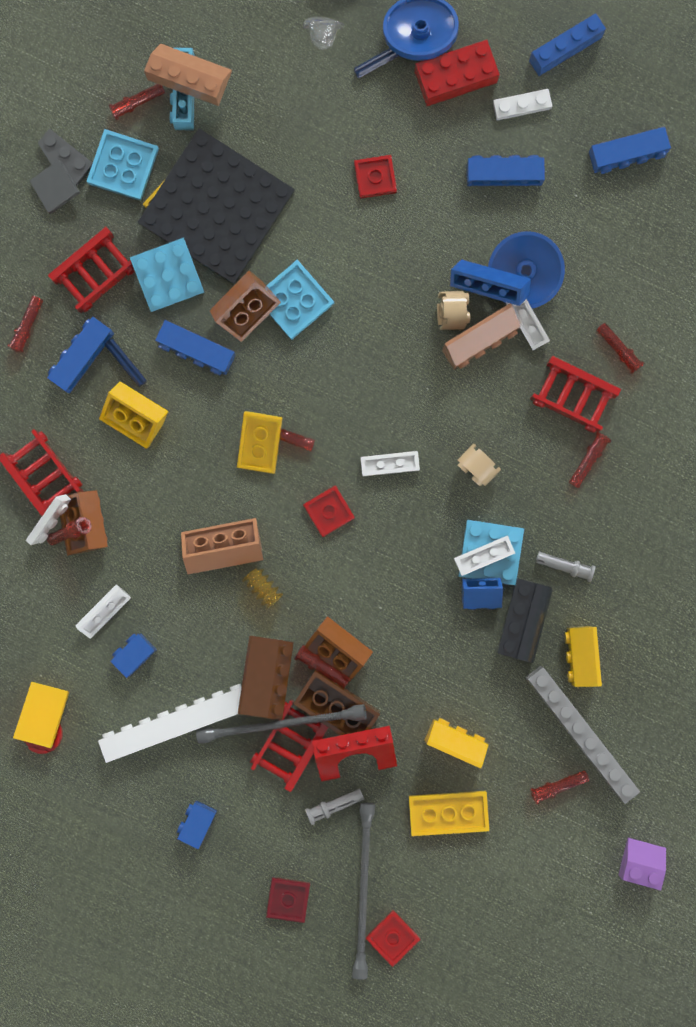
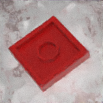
[354,155,397,199]
[303,485,355,538]
[365,910,421,967]

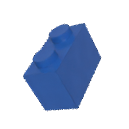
[462,578,503,610]
[111,634,157,678]
[177,801,217,849]

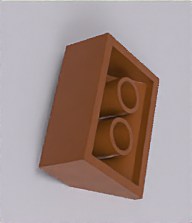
[210,271,281,342]
[60,490,108,556]
[301,616,373,686]

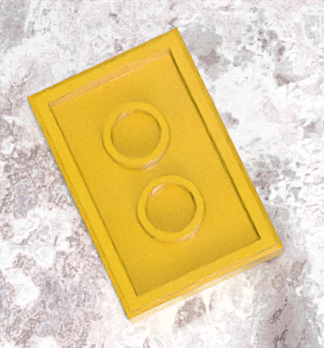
[237,411,283,474]
[13,682,69,749]

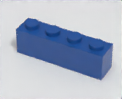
[529,13,606,76]
[589,127,671,174]
[467,155,545,186]
[450,260,531,306]
[47,317,114,394]
[155,320,236,376]

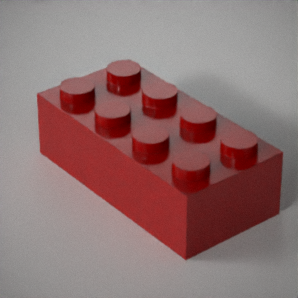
[415,40,500,106]

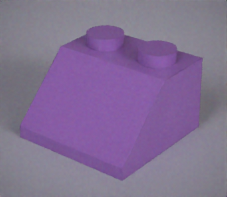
[618,838,666,890]

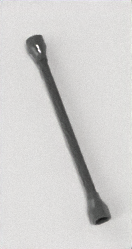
[196,704,367,744]
[352,802,375,980]

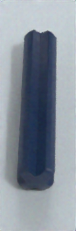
[354,48,399,78]
[105,339,146,387]

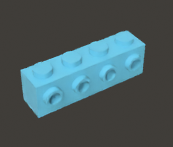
[170,48,195,130]

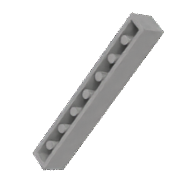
[525,666,640,804]

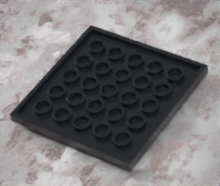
[138,128,295,285]

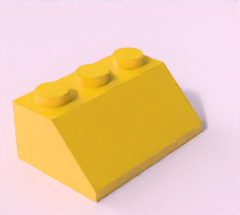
[99,382,168,449]
[564,626,602,687]
[425,718,488,768]

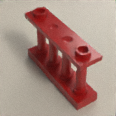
[48,227,135,313]
[530,356,621,433]
[0,429,84,516]
[250,700,329,792]

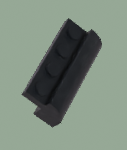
[497,578,553,663]

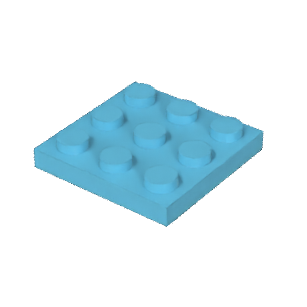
[86,129,159,201]
[130,237,204,312]
[267,260,335,340]
[458,520,524,585]

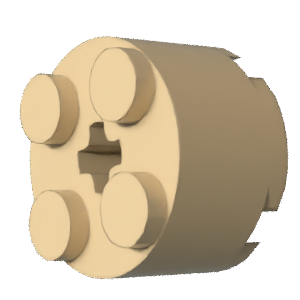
[437,291,470,330]
[458,443,501,486]

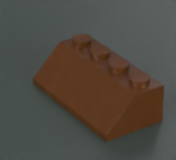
[238,636,294,720]
[293,669,380,735]

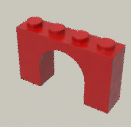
[312,726,397,781]

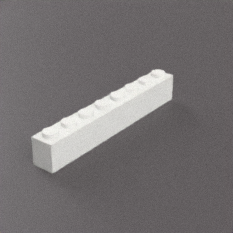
[98,683,242,763]

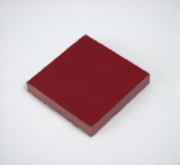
[266,877,310,923]

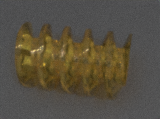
[242,568,283,610]

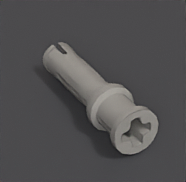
[535,551,596,582]
[305,788,364,825]

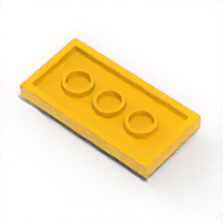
[409,791,489,836]

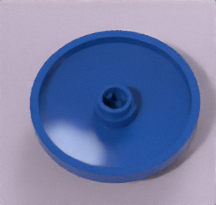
[383,0,459,60]
[488,231,565,308]

